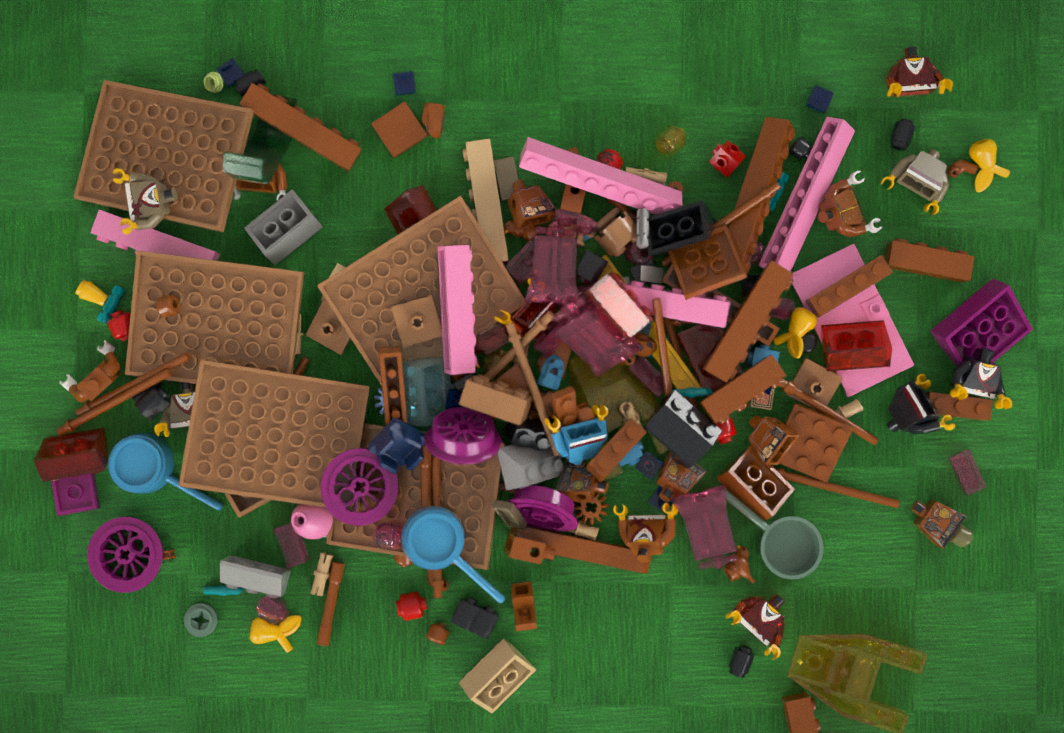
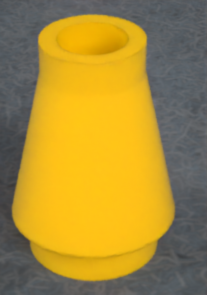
[75,280,109,306]

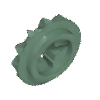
[184,603,218,637]

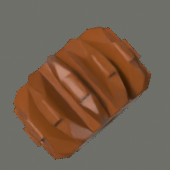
[574,492,609,525]

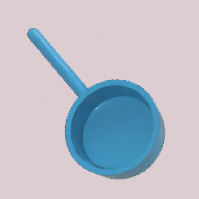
[108,432,223,510]
[401,506,505,603]

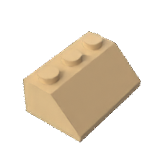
[459,638,536,713]

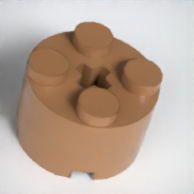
[594,210,638,257]

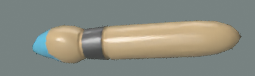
[583,207,620,241]

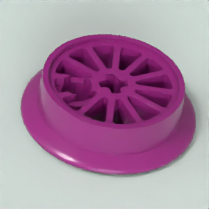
[424,407,501,464]
[321,448,398,526]
[507,485,578,532]
[87,517,163,593]

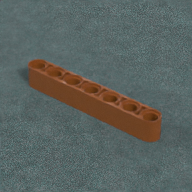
[511,526,652,574]

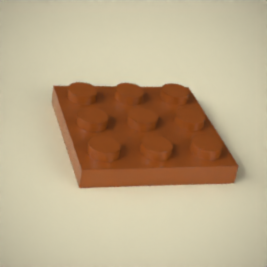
[668,225,747,300]
[780,402,854,483]

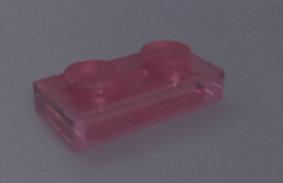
[948,449,986,495]

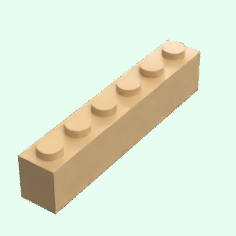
[463,139,509,264]

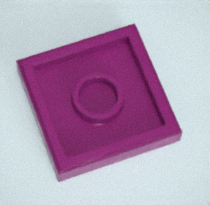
[50,468,100,516]

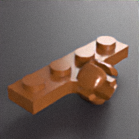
[552,386,594,457]

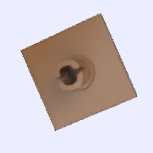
[391,295,442,347]
[306,299,351,355]
[785,358,843,414]

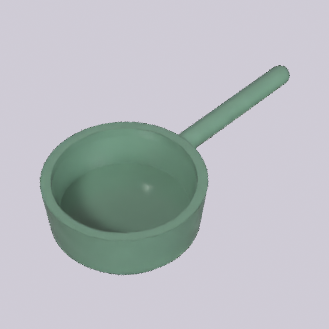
[717,486,824,579]

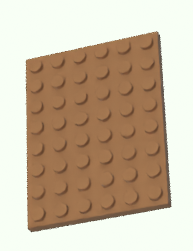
[73,80,254,232]
[317,196,526,386]
[125,251,304,384]
[179,360,370,510]
[326,423,506,570]

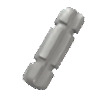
[636,208,649,249]

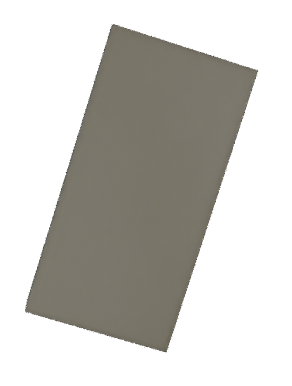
[494,156,518,202]
[492,500,527,530]

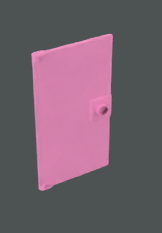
[791,244,915,397]

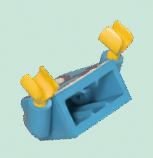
[544,404,608,465]

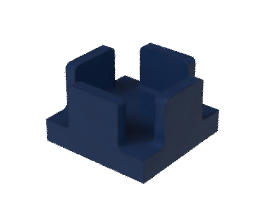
[367,417,426,474]

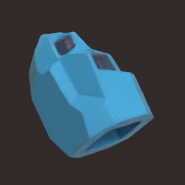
[537,355,564,390]

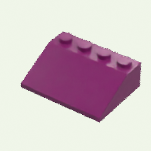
[930,278,1033,366]

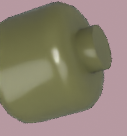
[950,524,973,547]

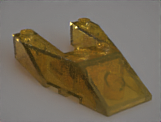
[568,343,669,481]
[787,634,928,733]

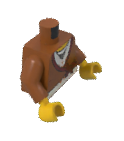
[613,503,678,563]

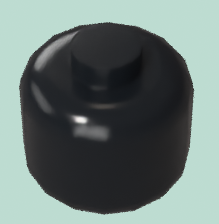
[789,137,812,160]
[801,333,817,353]

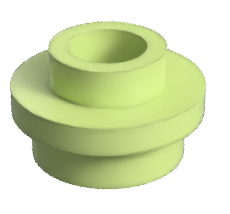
[203,72,223,93]

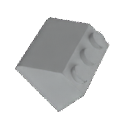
[244,189,323,265]
[497,444,563,490]
[220,555,291,599]

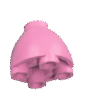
[291,504,333,540]

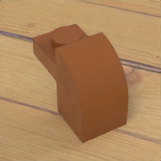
[511,582,537,631]

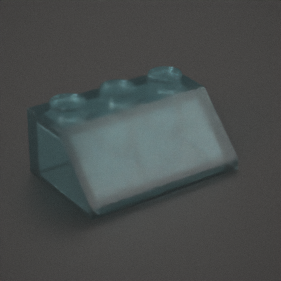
[402,356,453,427]

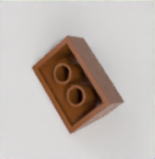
[717,445,795,520]

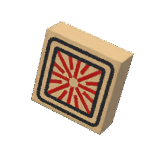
[750,388,774,410]

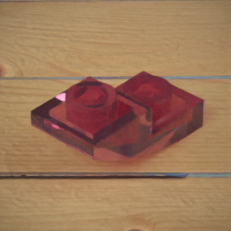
[553,209,598,235]

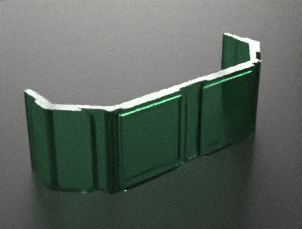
[223,94,297,185]

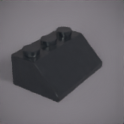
[647,200,714,257]
[643,390,722,468]

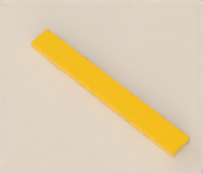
[598,254,702,399]

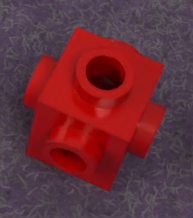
[709,140,746,178]

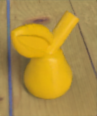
[969,139,1010,192]
[773,307,817,359]
[249,615,302,653]

